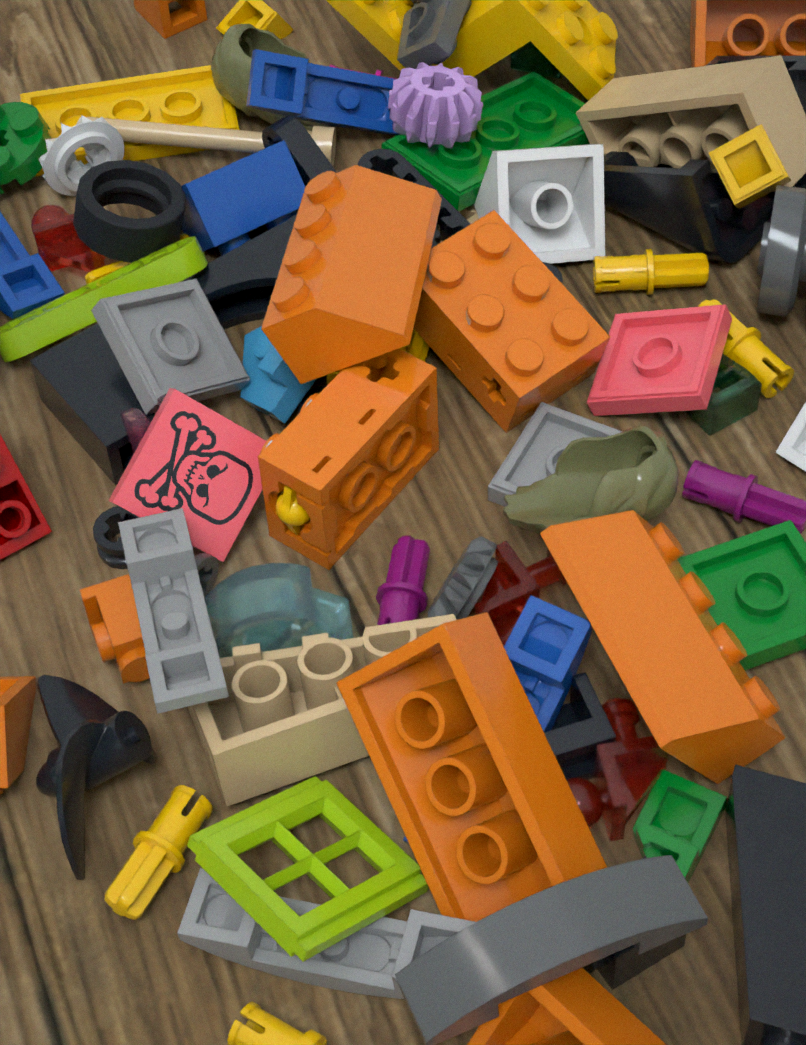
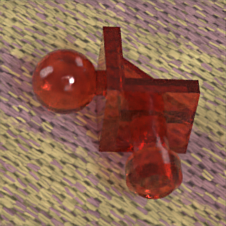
[31,204,107,272]
[475,540,568,646]
[567,697,668,841]

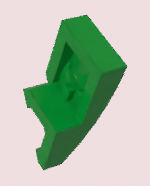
[633,769,727,883]

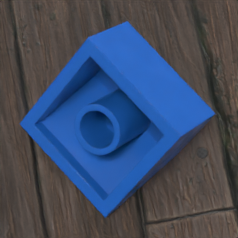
[181,140,305,256]

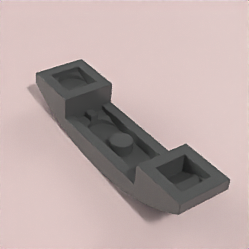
[395,855,708,1045]

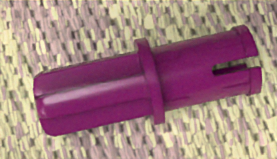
[682,460,806,534]
[376,535,430,625]

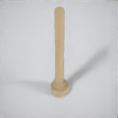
[86,117,336,167]

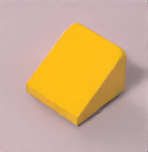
[216,0,294,39]
[708,124,791,208]

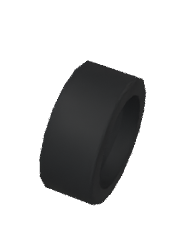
[73,160,186,263]

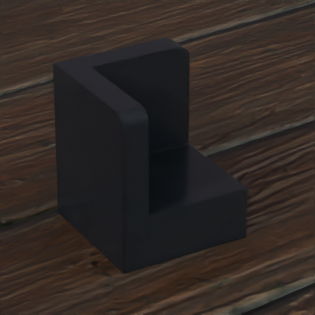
[545,672,616,786]

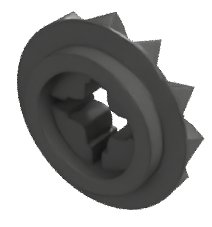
[428,536,498,620]

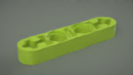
[0,236,208,362]

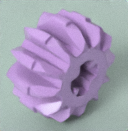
[388,62,483,149]

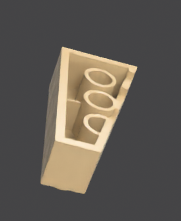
[576,56,806,192]
[188,614,457,807]

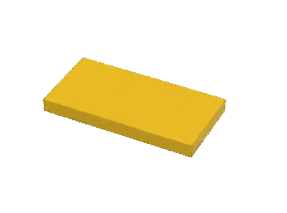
[20,65,239,177]

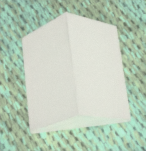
[474,144,605,264]

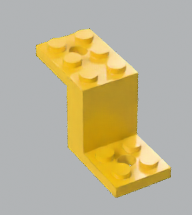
[326,0,618,101]

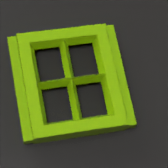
[187,776,428,962]

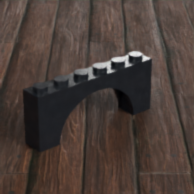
[30,215,297,486]

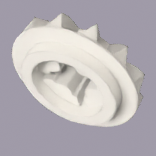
[39,115,124,196]

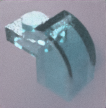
[204,563,354,658]

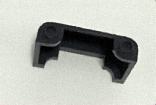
[604,56,806,263]

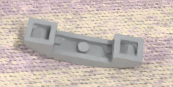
[118,508,229,714]
[177,868,476,999]

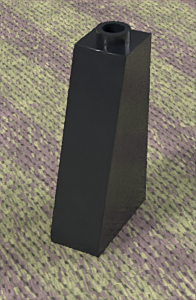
[725,765,806,1045]

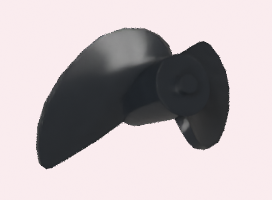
[36,675,158,880]

